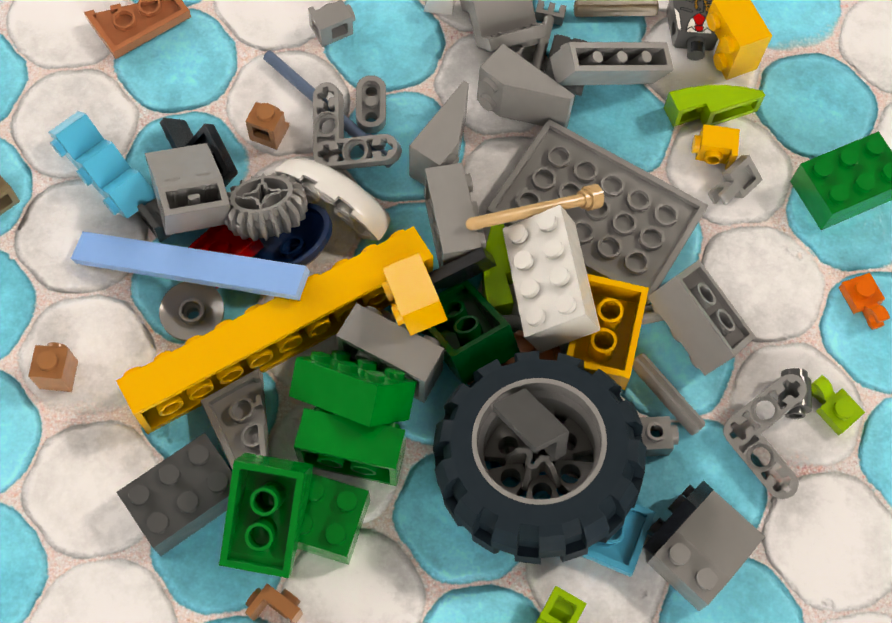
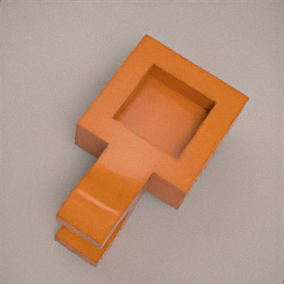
[839,273,890,330]

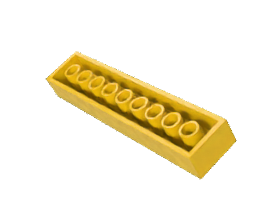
[116,226,433,434]

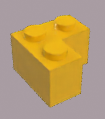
[706,0,772,80]
[381,253,448,336]

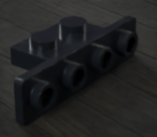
[160,118,238,187]

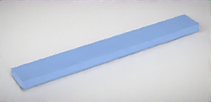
[71,231,310,301]

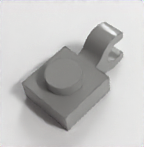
[708,155,763,205]

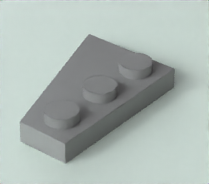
[200,368,270,470]

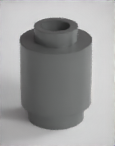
[778,368,812,419]

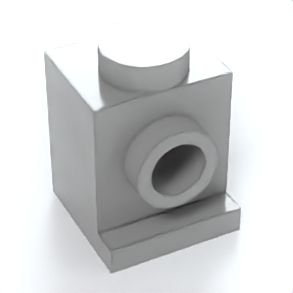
[308,0,355,47]
[640,416,679,457]

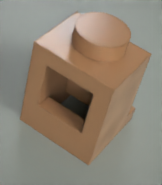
[245,102,290,150]

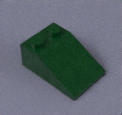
[424,280,520,385]

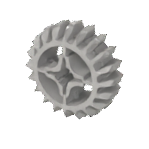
[224,173,308,242]

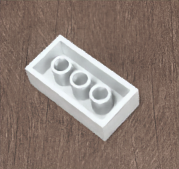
[503,205,600,353]

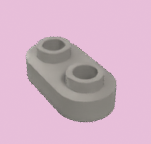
[356,75,386,133]

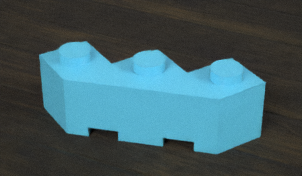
[48,111,156,219]

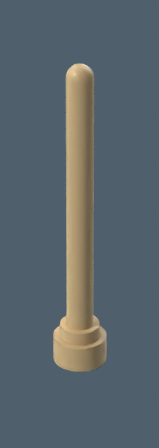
[466,184,604,230]

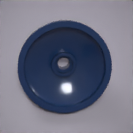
[252,203,333,266]

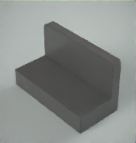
[493,388,569,461]

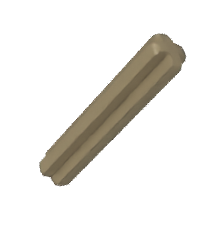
[574,0,659,17]

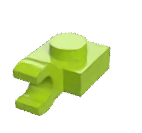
[811,375,865,436]

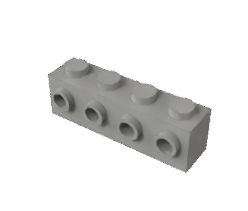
[550,42,674,86]

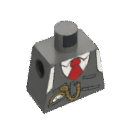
[666,0,718,61]

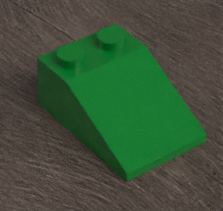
[219,453,313,578]

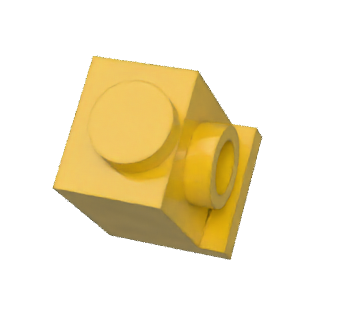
[691,124,740,170]

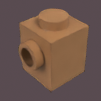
[28,342,78,392]

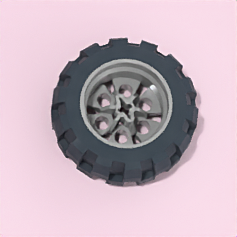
[433,351,647,565]

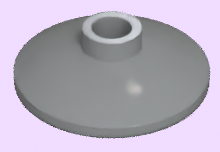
[159,282,225,341]

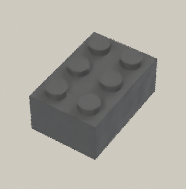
[116,433,232,556]

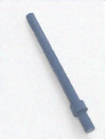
[263,50,393,168]

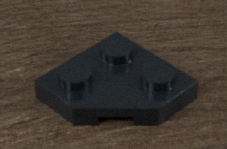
[643,481,714,556]

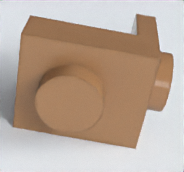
[245,584,303,623]

